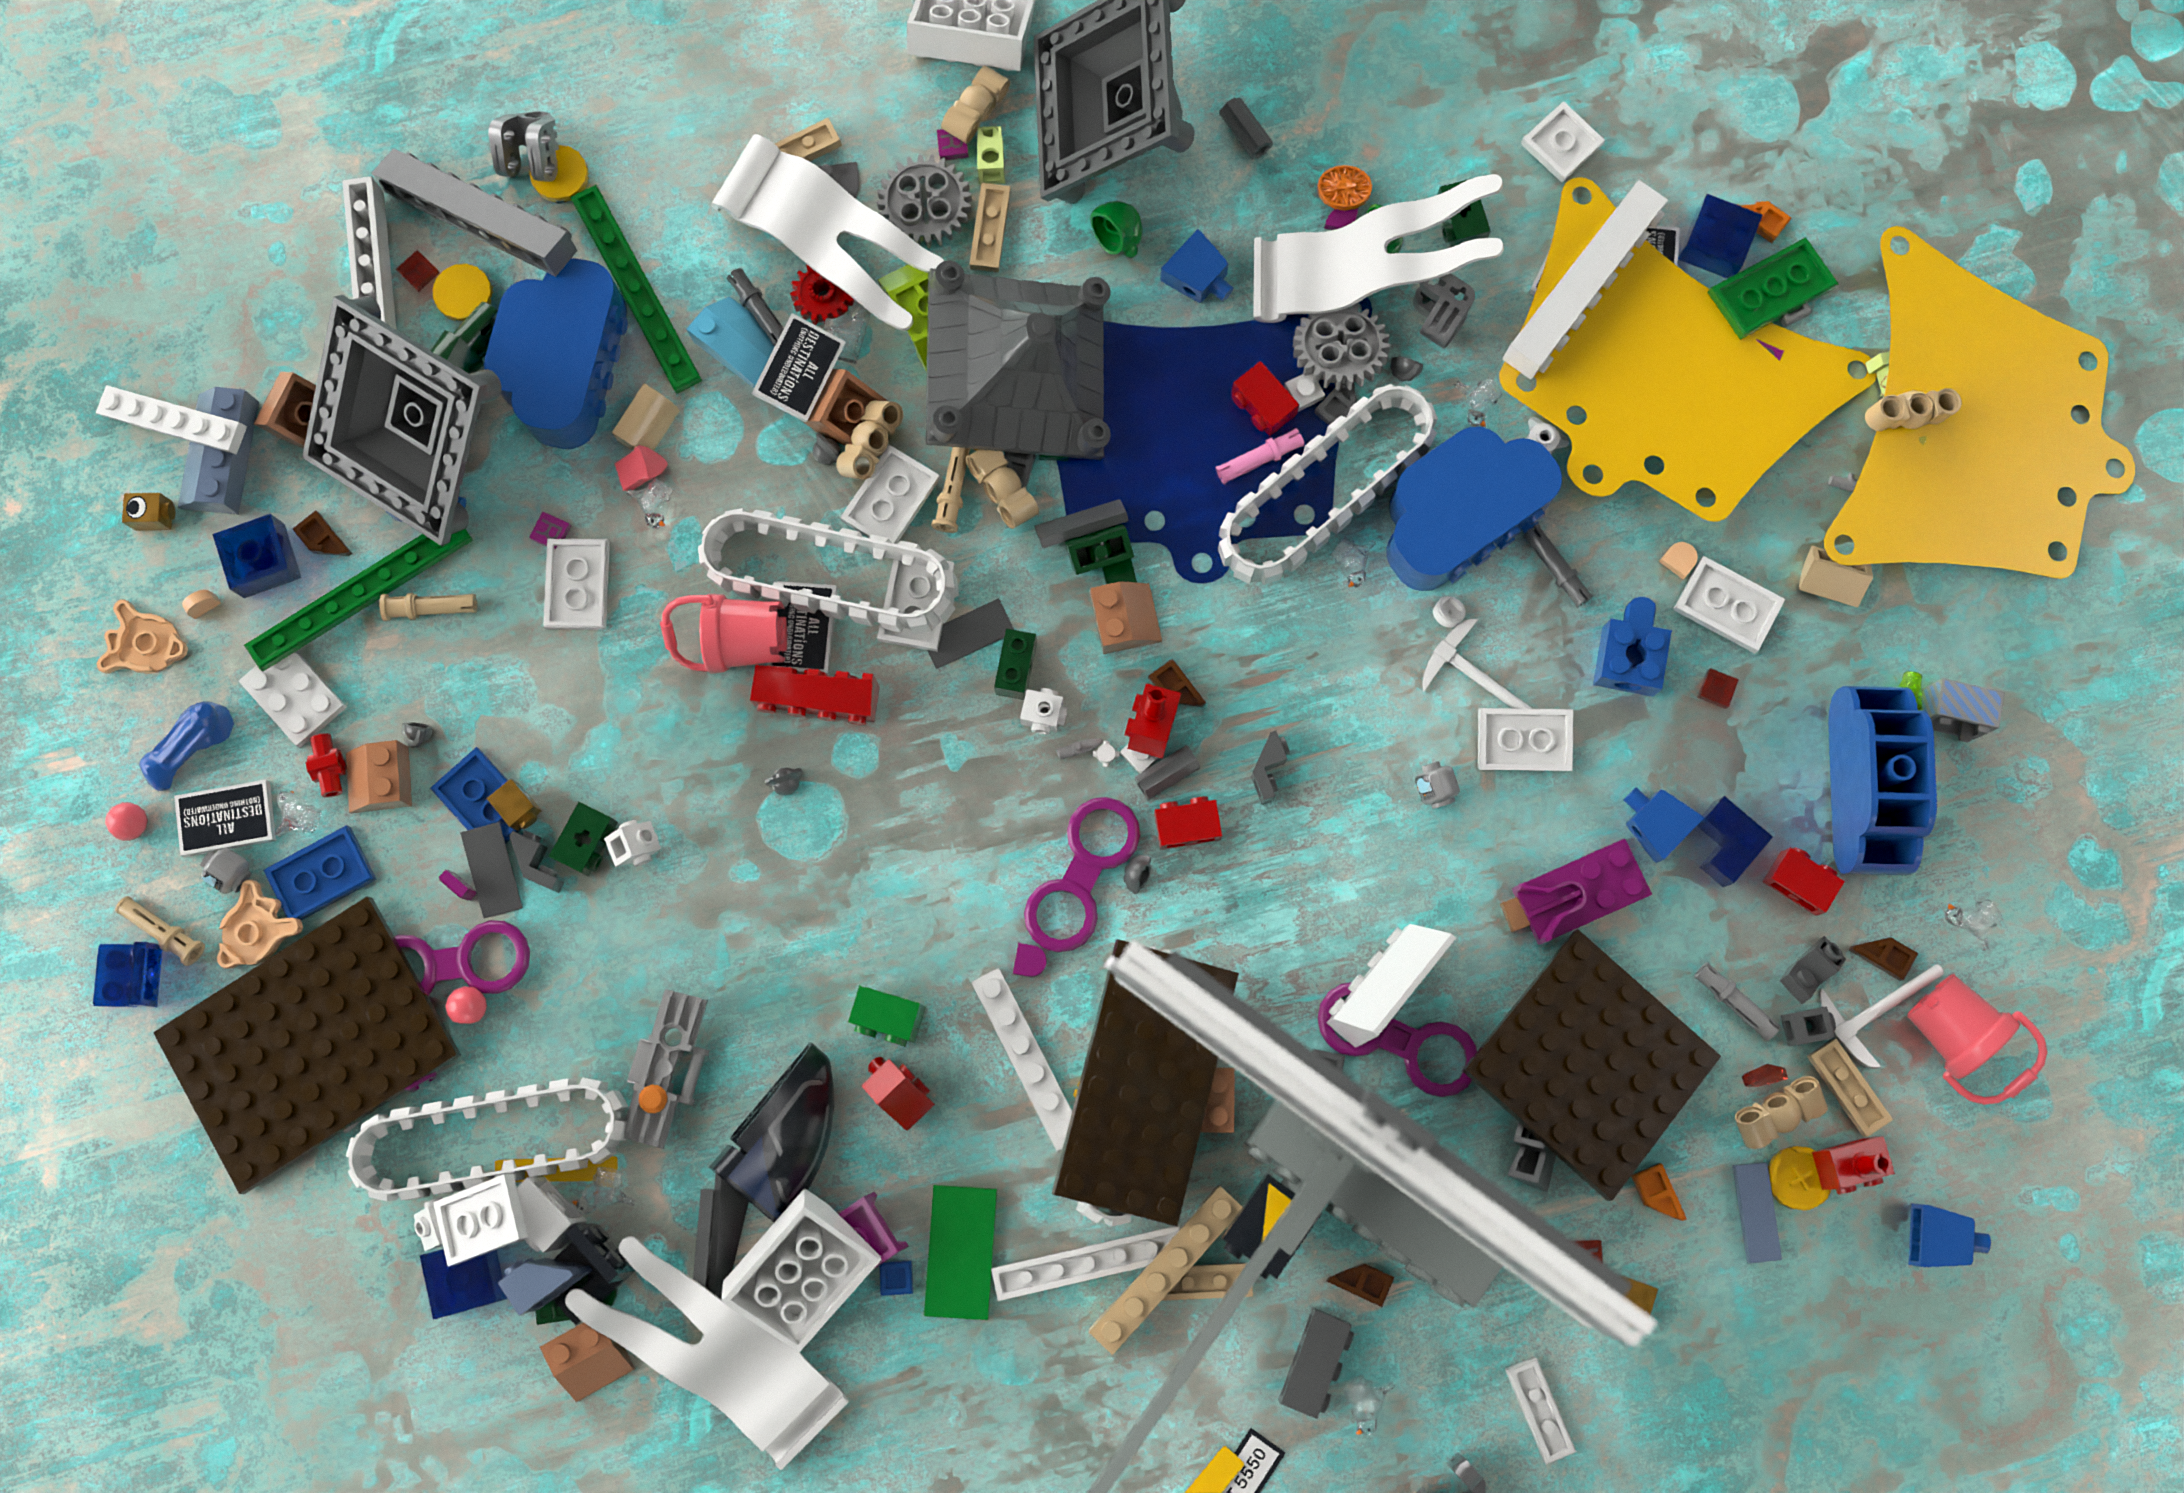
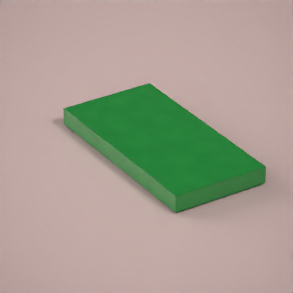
[1707,237,1839,340]
[924,1185,997,1320]

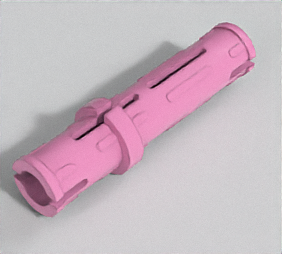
[1215,428,1304,484]

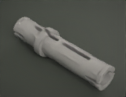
[1694,962,1781,1041]

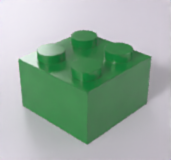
[848,985,926,1047]

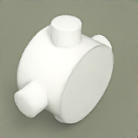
[1093,741,1120,768]

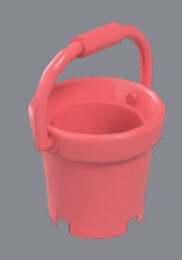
[660,594,787,674]
[1907,974,2048,1105]

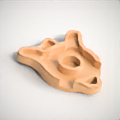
[97,599,188,674]
[217,879,303,969]

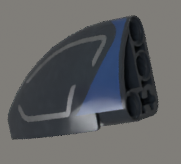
[709,1042,834,1222]

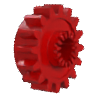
[790,264,855,326]

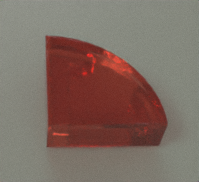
[1742,1064,1788,1087]

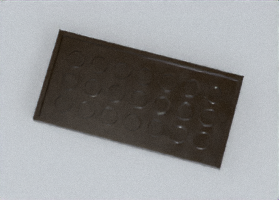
[1051,939,1239,1227]

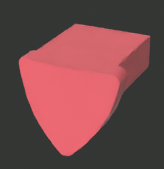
[614,445,668,491]

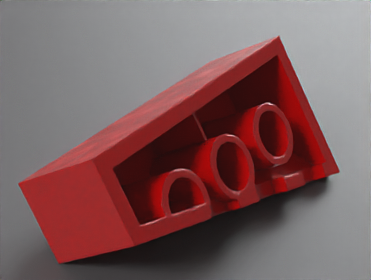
[750,665,880,725]

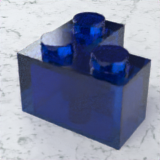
[1697,796,1773,888]

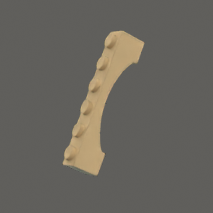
[1089,1185,1242,1355]

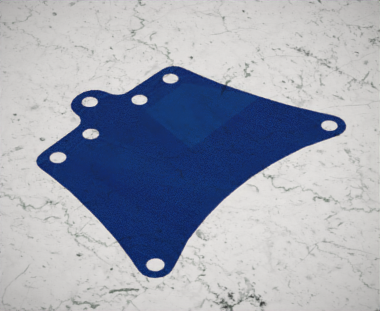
[1056,297,1372,584]

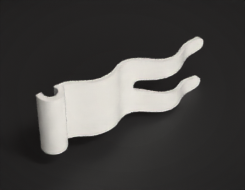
[711,134,944,331]
[1253,174,1504,323]
[565,1236,849,1470]

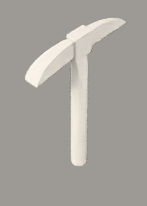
[1422,619,1533,709]
[1820,964,1944,1069]

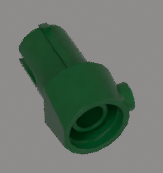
[431,302,498,374]

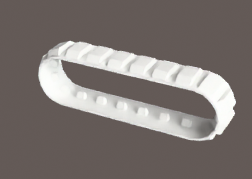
[1218,384,1438,585]
[698,508,959,634]
[346,1077,629,1201]

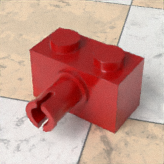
[1124,683,1181,759]
[861,1057,935,1131]
[1812,1136,1895,1194]

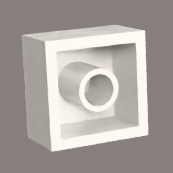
[517,1176,587,1253]

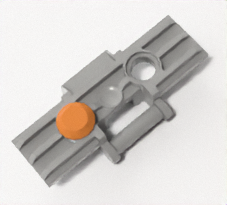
[624,989,710,1149]

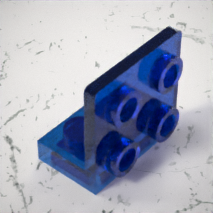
[93,942,163,1007]

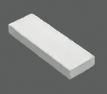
[1505,1357,1576,1464]

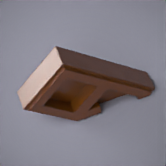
[292,510,352,556]
[1148,658,1206,707]
[1849,937,1919,981]
[1327,1263,1395,1307]

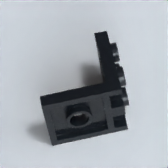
[553,1223,635,1326]

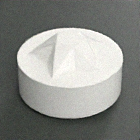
[1433,596,1465,628]

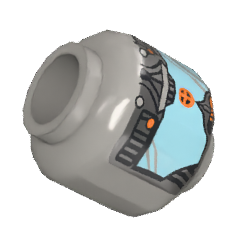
[1415,761,1460,809]
[200,848,251,894]

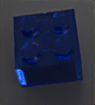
[1678,194,1763,279]
[212,513,302,598]
[420,1249,507,1320]

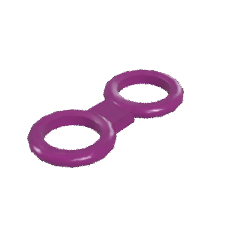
[1024,797,1140,952]
[394,920,530,995]
[1317,982,1477,1097]

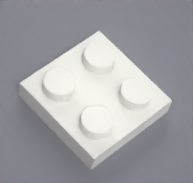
[1521,101,1605,183]

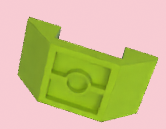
[877,265,928,373]

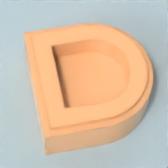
[1659,542,1698,579]
[182,590,221,619]

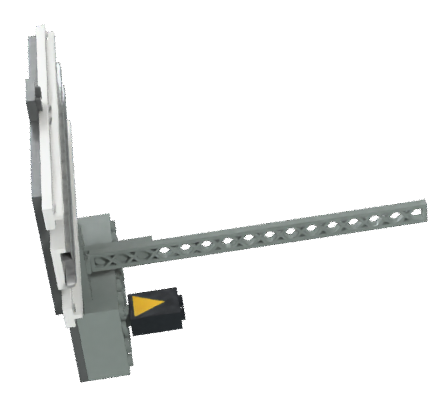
[1087,940,1657,1493]

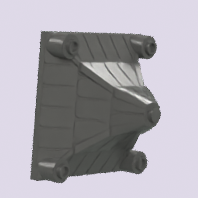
[1033,0,1195,204]
[926,260,1111,460]
[302,295,502,546]

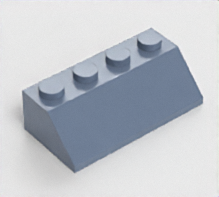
[178,387,259,515]

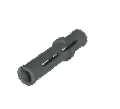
[727,268,784,347]
[1523,524,1593,608]

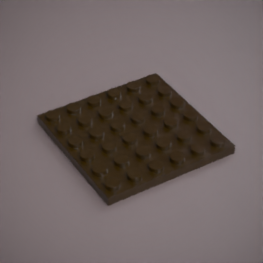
[1462,929,1721,1201]

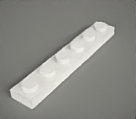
[96,385,247,454]
[971,968,1072,1151]
[991,1225,1180,1301]

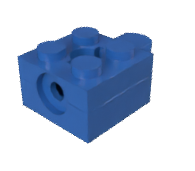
[1593,597,1672,697]

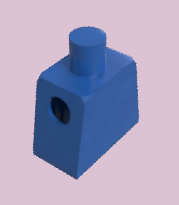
[1160,229,1234,303]
[1623,787,1704,863]
[1908,1203,1991,1267]

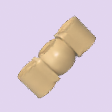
[941,65,1011,143]
[1865,388,1962,431]
[837,400,903,479]
[966,449,1039,529]
[1735,1076,1828,1149]

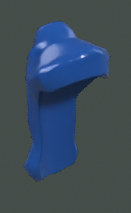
[139,701,234,791]

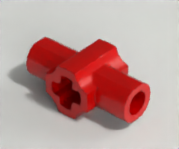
[305,733,347,798]

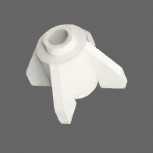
[1526,417,1569,455]

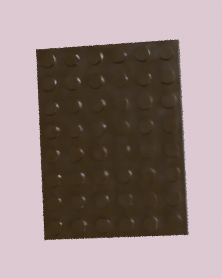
[153,896,461,1194]

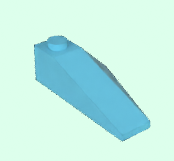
[686,296,774,388]

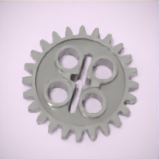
[877,154,972,248]
[1293,304,1390,390]

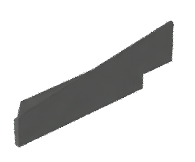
[1508,1123,1556,1192]
[693,1157,749,1300]

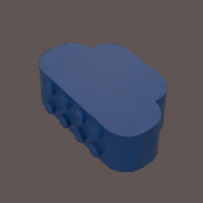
[484,258,628,449]
[1386,427,1562,591]
[1828,686,1937,876]

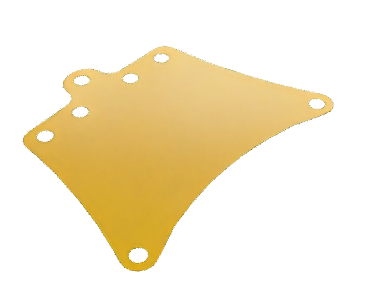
[1499,177,1877,522]
[1824,226,2135,579]

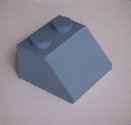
[498,1258,593,1316]

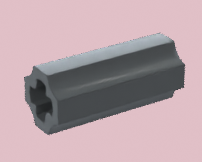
[1219,97,1273,159]
[1135,745,1200,800]

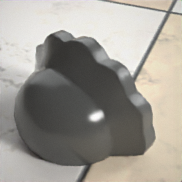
[1390,356,1423,382]
[813,433,841,465]
[402,722,433,748]
[765,767,803,796]
[1123,855,1151,894]

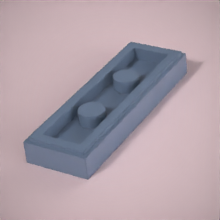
[1732,1162,1782,1263]

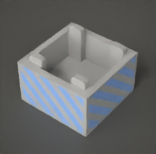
[1917,678,2005,743]

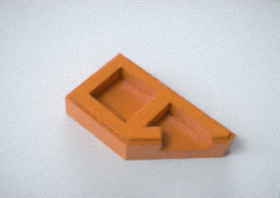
[1728,201,1792,243]
[1631,1163,1687,1221]

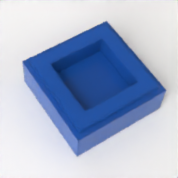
[879,1260,914,1296]

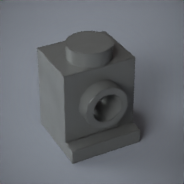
[1780,1006,1836,1046]

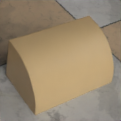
[612,384,680,451]
[1799,545,1873,608]

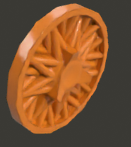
[1317,165,1372,211]

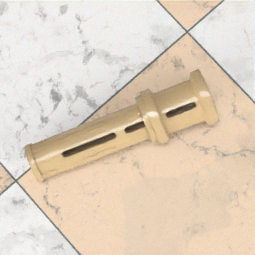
[931,447,971,533]
[379,593,477,621]
[115,896,205,966]

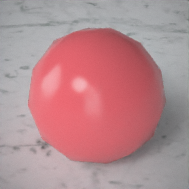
[105,802,148,841]
[445,986,487,1024]

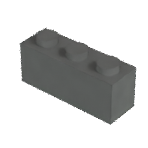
[1278,1307,1354,1419]

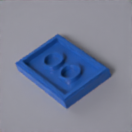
[430,747,522,844]
[263,825,377,920]

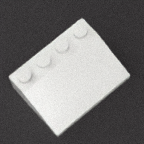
[907,0,1036,71]
[1327,924,1456,1048]
[721,1188,881,1353]

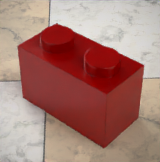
[1231,361,1300,436]
[1154,796,1222,850]
[1762,847,1845,916]

